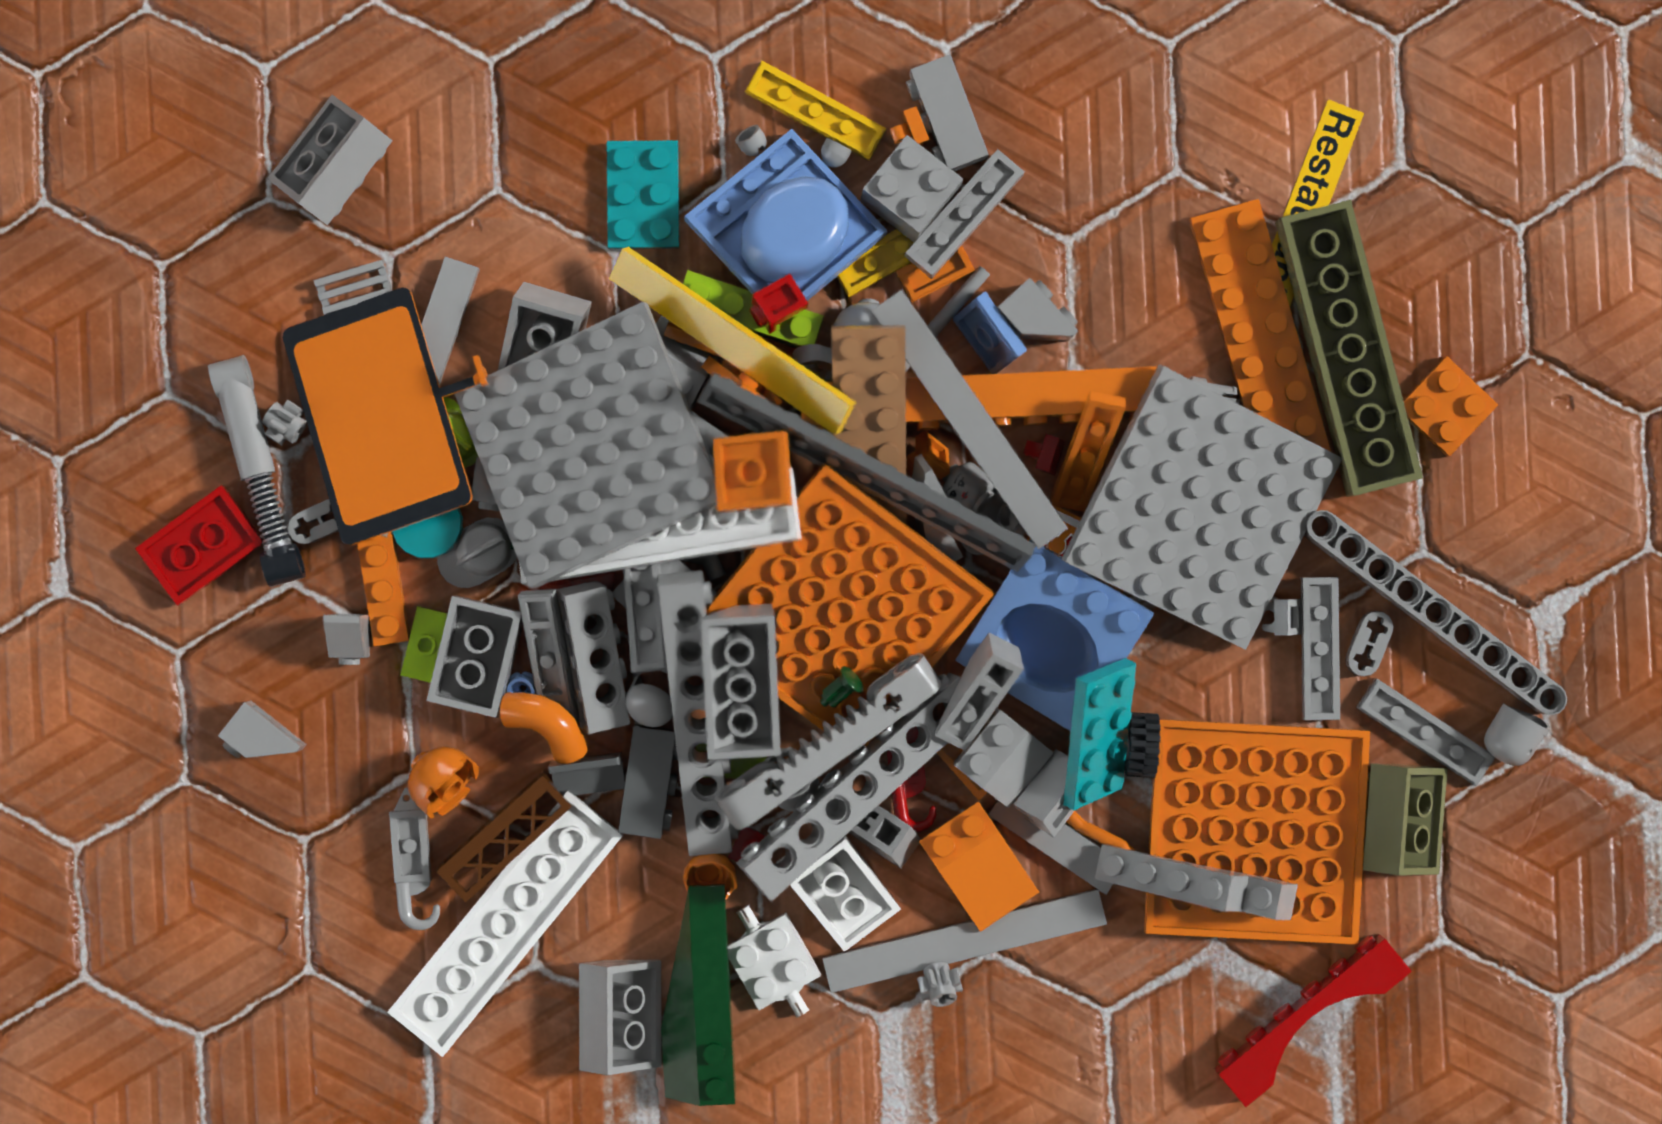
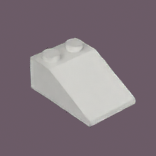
[776,835,901,952]

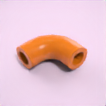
[500,692,588,764]

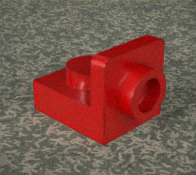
[750,274,809,334]

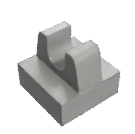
[1262,599,1301,635]

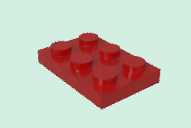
[135,485,263,606]

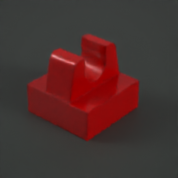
[1023,434,1065,476]

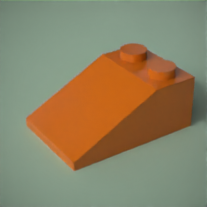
[919,801,1040,932]

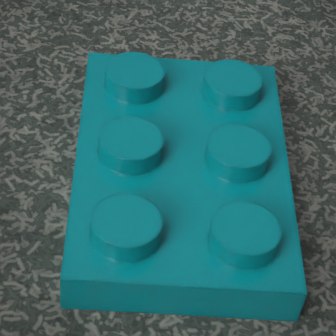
[607,140,680,249]

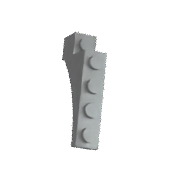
[1095,844,1298,920]

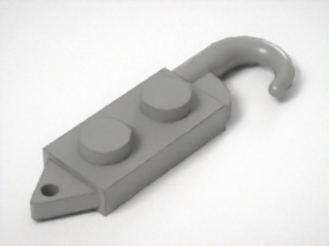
[389,787,440,930]

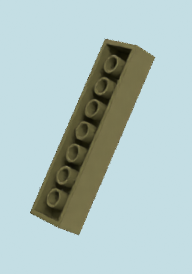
[1275,199,1423,497]

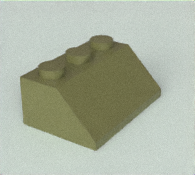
[1363,763,1448,876]

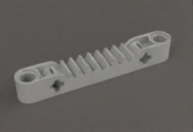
[715,653,942,830]

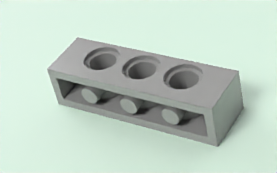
[556,581,630,734]

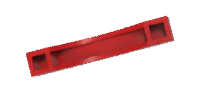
[1214,934,1412,1107]

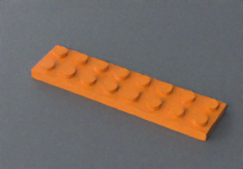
[1189,199,1337,472]

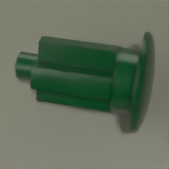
[820,666,864,708]

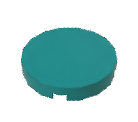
[392,508,463,558]

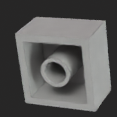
[860,135,963,242]

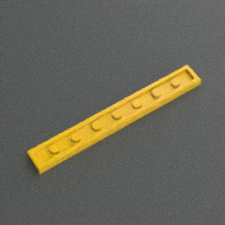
[609,247,856,435]

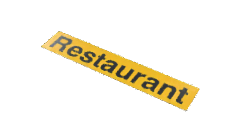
[1272,99,1364,306]

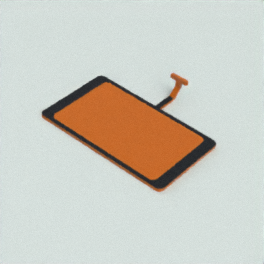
[282,287,488,545]

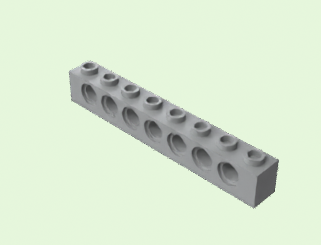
[658,571,738,856]
[736,673,960,901]

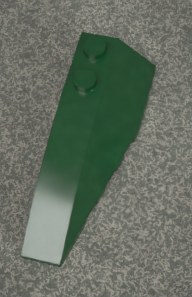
[661,884,736,1106]

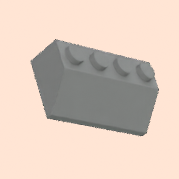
[700,604,781,760]

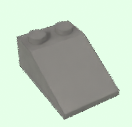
[498,282,592,370]

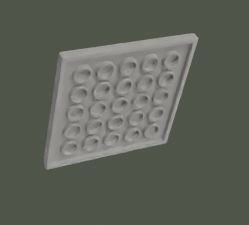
[455,301,717,589]
[1061,365,1342,650]

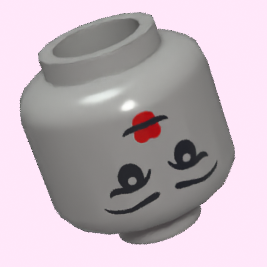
[942,462,995,514]

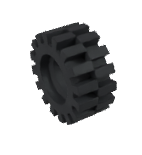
[1125,712,1160,778]

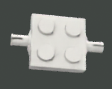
[728,905,821,1017]

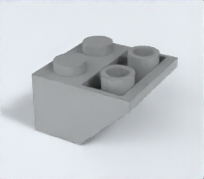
[997,278,1078,341]

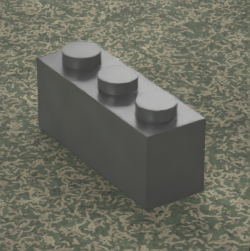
[618,724,678,839]

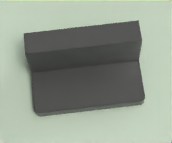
[548,752,625,796]

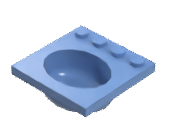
[684,129,887,301]
[955,539,1154,731]

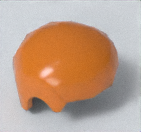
[683,853,738,900]

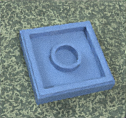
[953,291,1027,374]

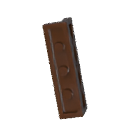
[436,770,572,903]

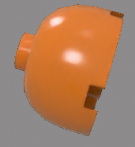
[408,746,479,818]

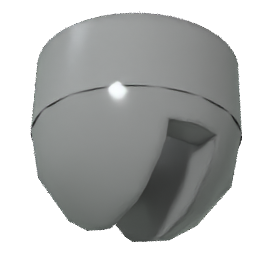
[735,125,767,156]
[821,138,852,167]

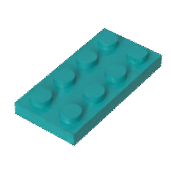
[1063,658,1136,811]

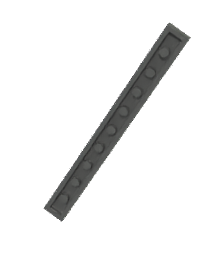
[698,373,1036,572]

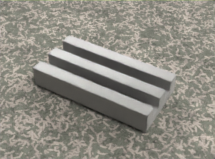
[313,260,392,315]

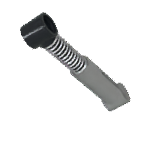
[208,355,306,587]

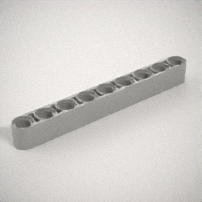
[1304,510,1567,715]

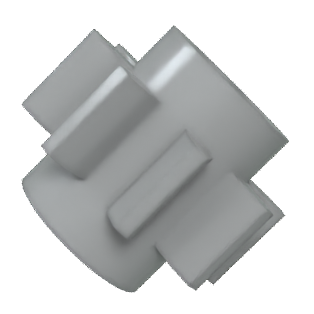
[262,400,307,445]
[917,962,963,1007]

